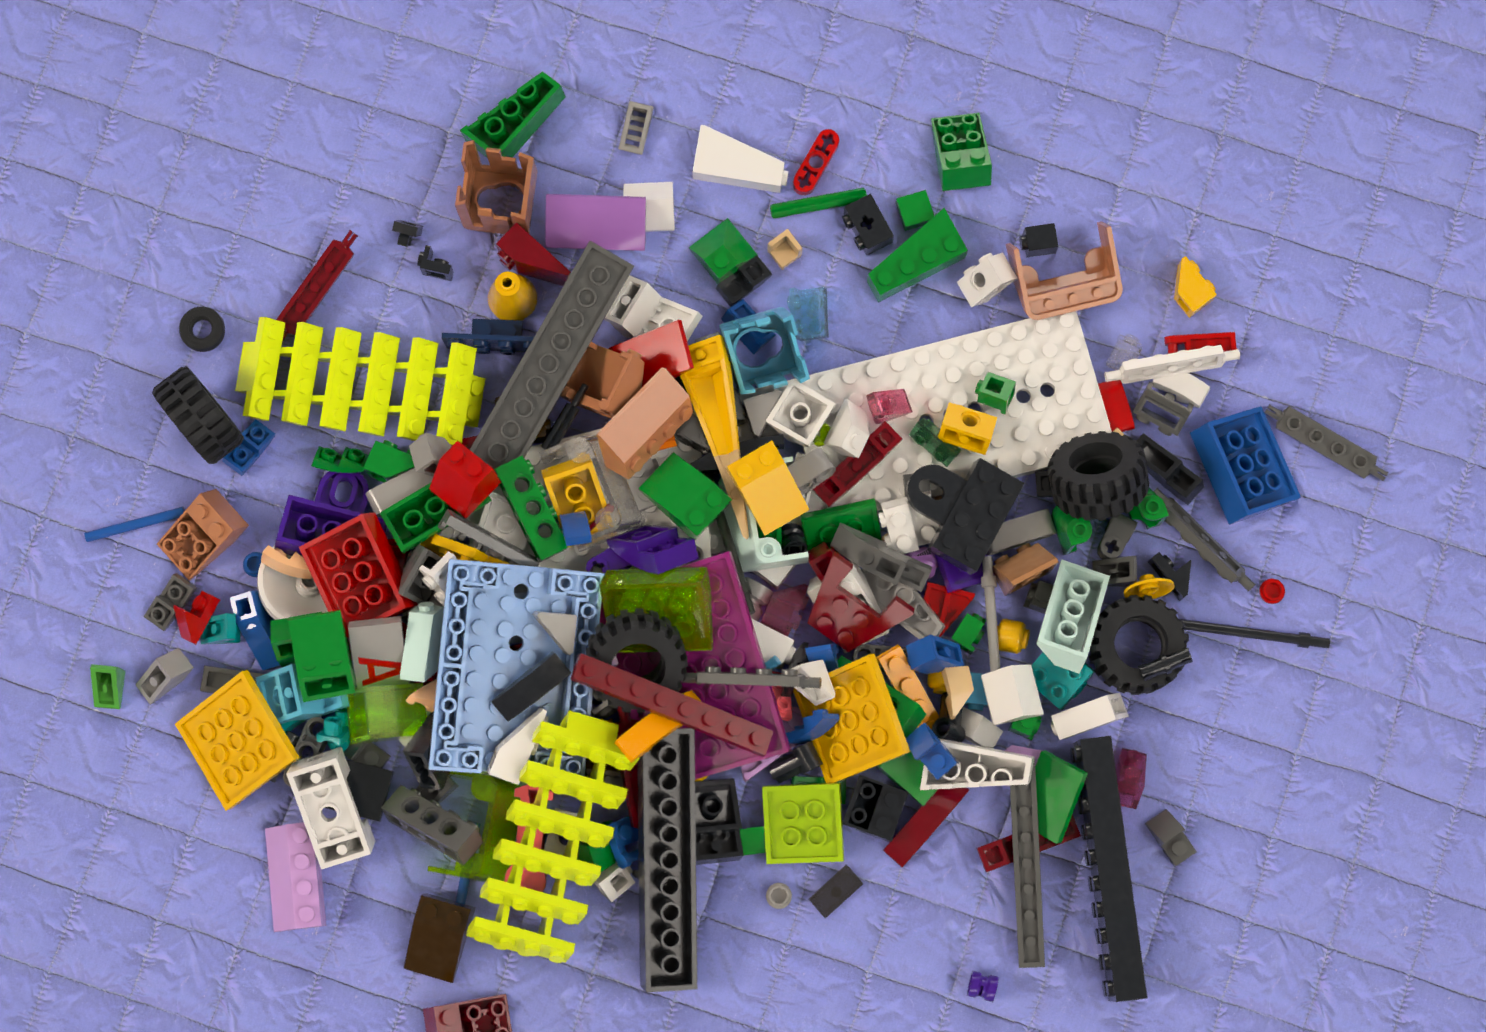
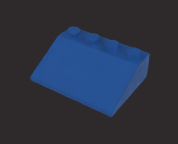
[1190,406,1301,525]

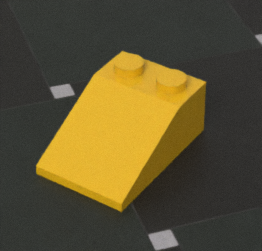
[726,441,809,536]
[541,454,616,547]

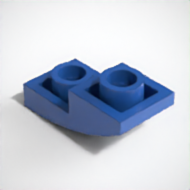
[222,419,275,476]
[560,511,592,546]
[786,709,839,744]

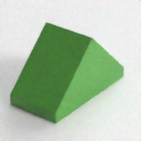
[90,664,126,709]

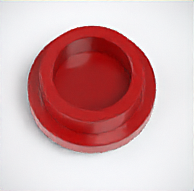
[1259,579,1285,604]

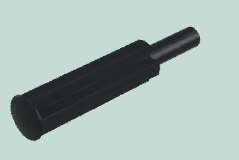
[541,383,589,454]

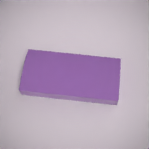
[545,194,646,251]

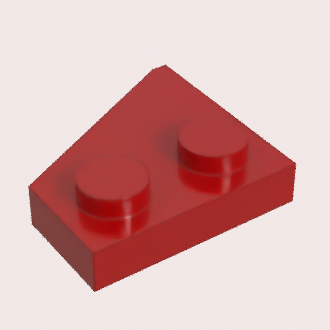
[923,582,975,637]

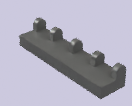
[438,509,539,567]

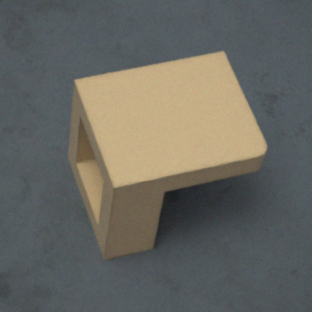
[767,229,802,270]

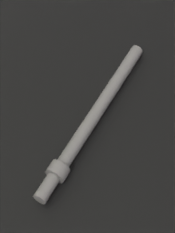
[981,556,1000,672]

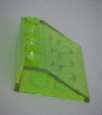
[599,567,713,653]

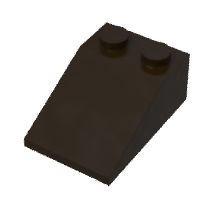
[403,893,475,983]

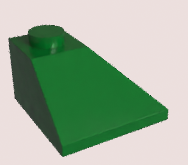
[689,218,758,284]

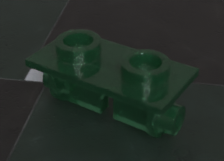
[909,417,962,467]

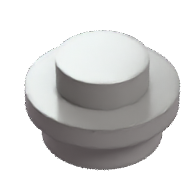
[766,883,792,909]

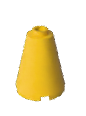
[488,271,537,321]

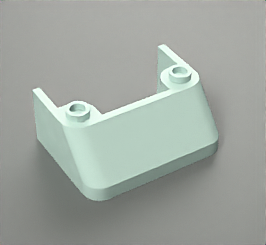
[718,456,809,573]

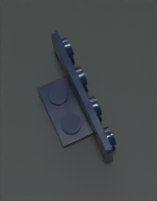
[441,319,534,355]

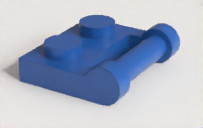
[606,815,638,869]

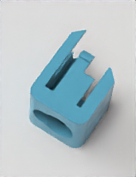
[719,307,810,395]

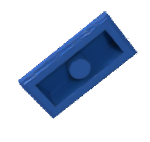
[721,299,776,355]

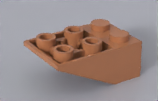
[157,489,249,581]

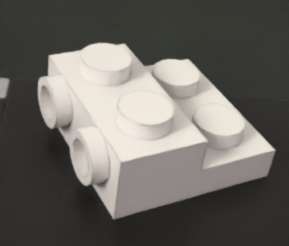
[878,491,939,554]

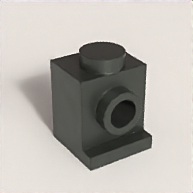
[1023,580,1053,614]

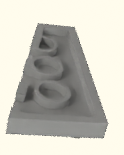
[861,568,946,639]

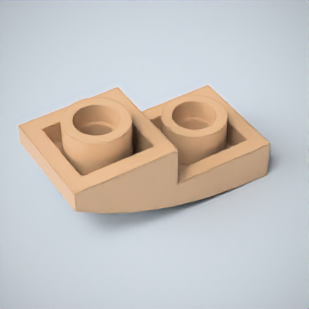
[261,545,313,579]

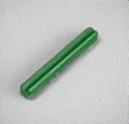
[770,188,867,219]

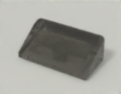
[808,864,863,918]

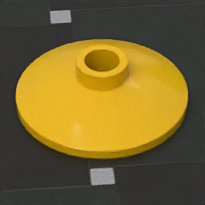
[1123,574,1175,599]

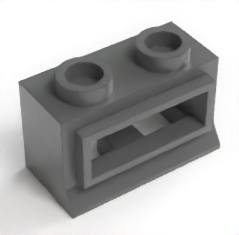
[1133,381,1194,436]

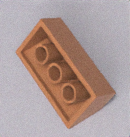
[596,367,694,480]

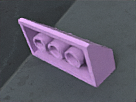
[265,822,326,932]

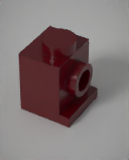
[807,542,836,583]

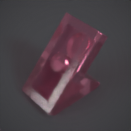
[866,389,913,424]

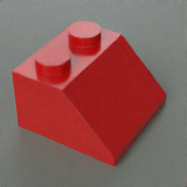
[429,441,501,519]

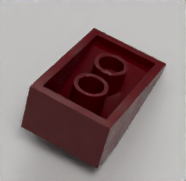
[496,222,571,286]

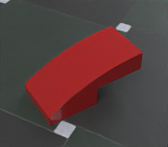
[1098,380,1135,432]

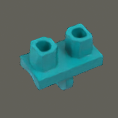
[317,707,360,752]

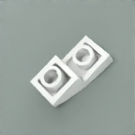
[1152,373,1210,408]

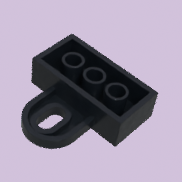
[906,458,1024,575]

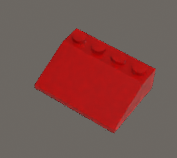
[299,512,418,638]

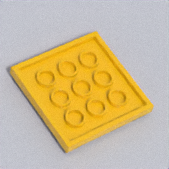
[793,653,910,783]
[175,670,300,811]

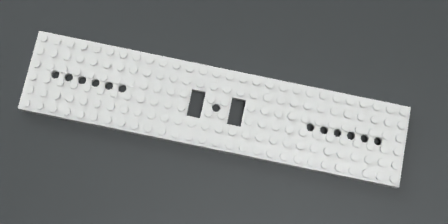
[411,311,1112,606]

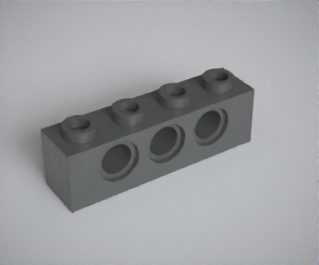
[381,785,483,865]

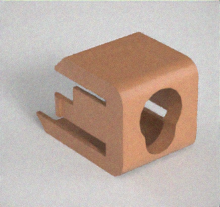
[455,140,538,234]

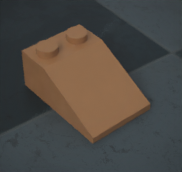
[993,543,1059,596]

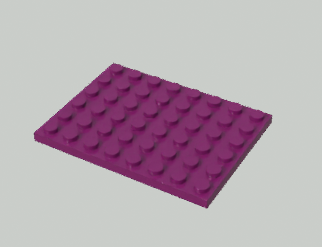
[599,551,791,779]

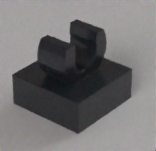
[392,220,423,247]

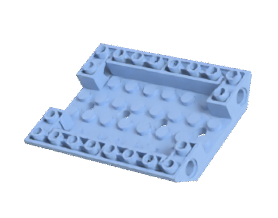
[428,559,604,776]

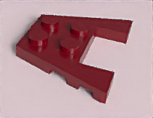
[807,551,915,652]

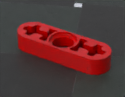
[793,129,839,196]

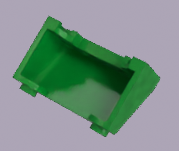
[1051,487,1169,555]

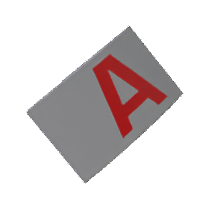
[348,616,410,693]

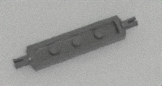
[1264,404,1388,481]
[1154,488,1256,592]
[681,666,822,689]

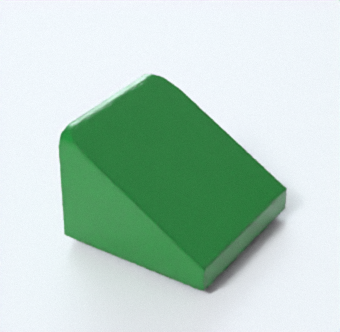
[739,826,766,855]

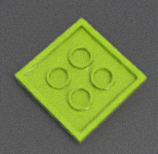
[762,783,844,864]

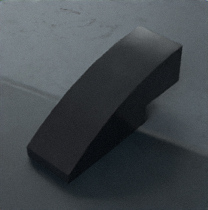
[1136,433,1204,505]
[491,652,571,721]

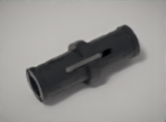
[1138,647,1193,682]

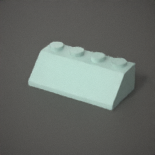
[1036,560,1110,673]

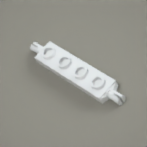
[1104,345,1240,384]

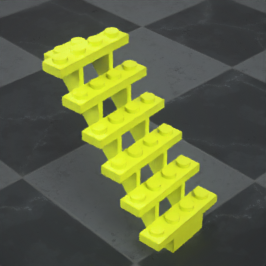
[235,317,485,446]
[466,710,640,963]

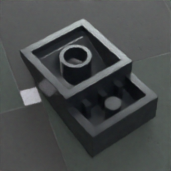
[695,778,744,865]

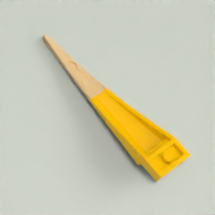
[680,334,749,539]

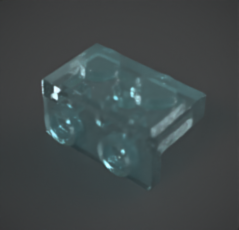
[787,287,829,341]

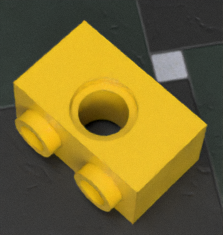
[937,402,998,455]

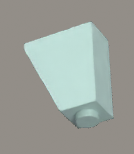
[400,602,444,682]

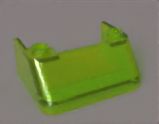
[427,771,520,883]

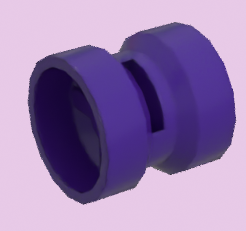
[967,970,999,1002]

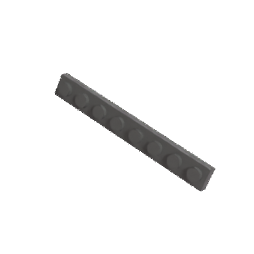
[1010,758,1045,968]

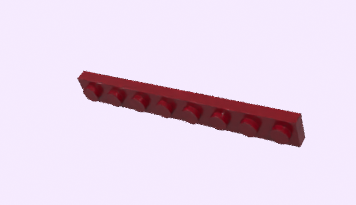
[570,653,773,757]

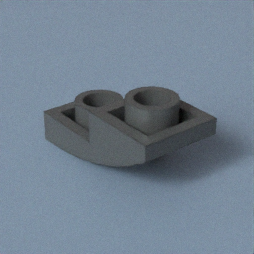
[144,573,197,631]

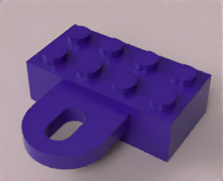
[274,471,387,556]

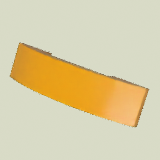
[615,690,702,763]

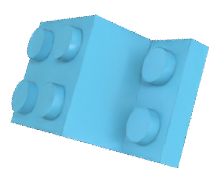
[256,664,349,725]

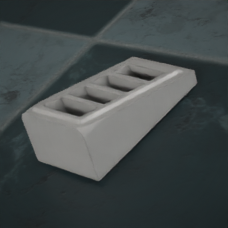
[618,101,654,155]

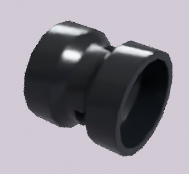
[781,523,807,555]

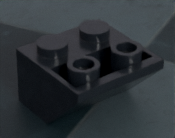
[842,775,908,842]

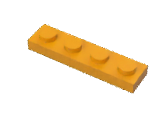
[876,644,939,730]

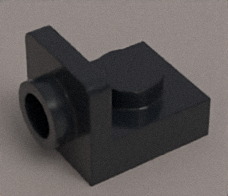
[417,245,454,281]

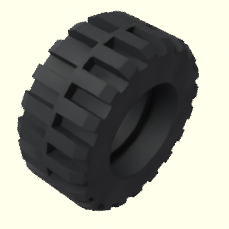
[152,366,244,464]
[1048,431,1149,521]
[1088,595,1189,695]
[586,608,688,713]

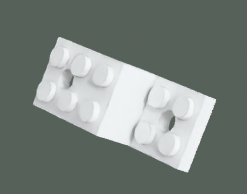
[604,275,703,341]

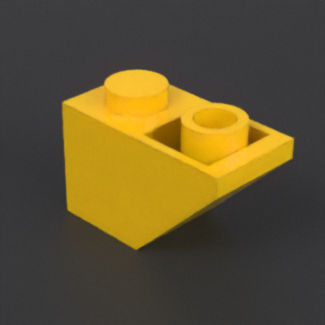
[1174,256,1217,318]

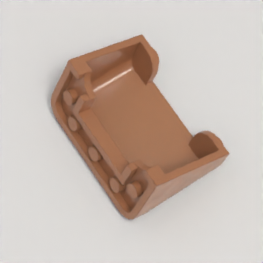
[560,341,645,419]

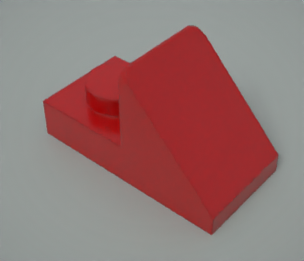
[173,591,220,645]

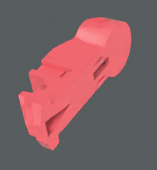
[504,784,554,892]

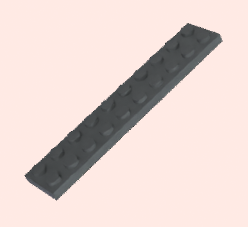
[470,241,634,469]

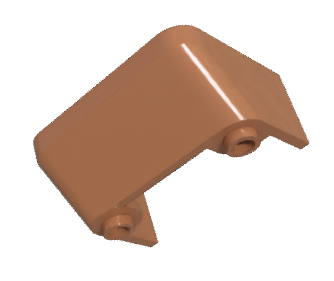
[1006,221,1123,320]

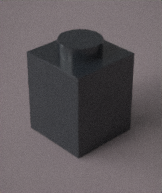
[1019,223,1059,258]

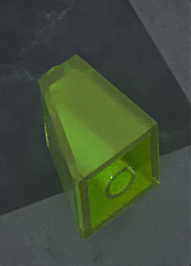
[347,683,428,745]

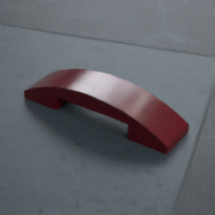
[812,421,903,507]
[883,787,969,867]
[976,814,1081,872]

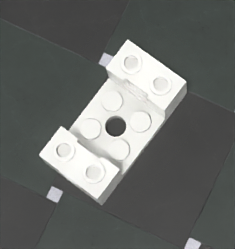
[287,747,375,870]

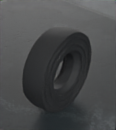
[179,307,225,352]

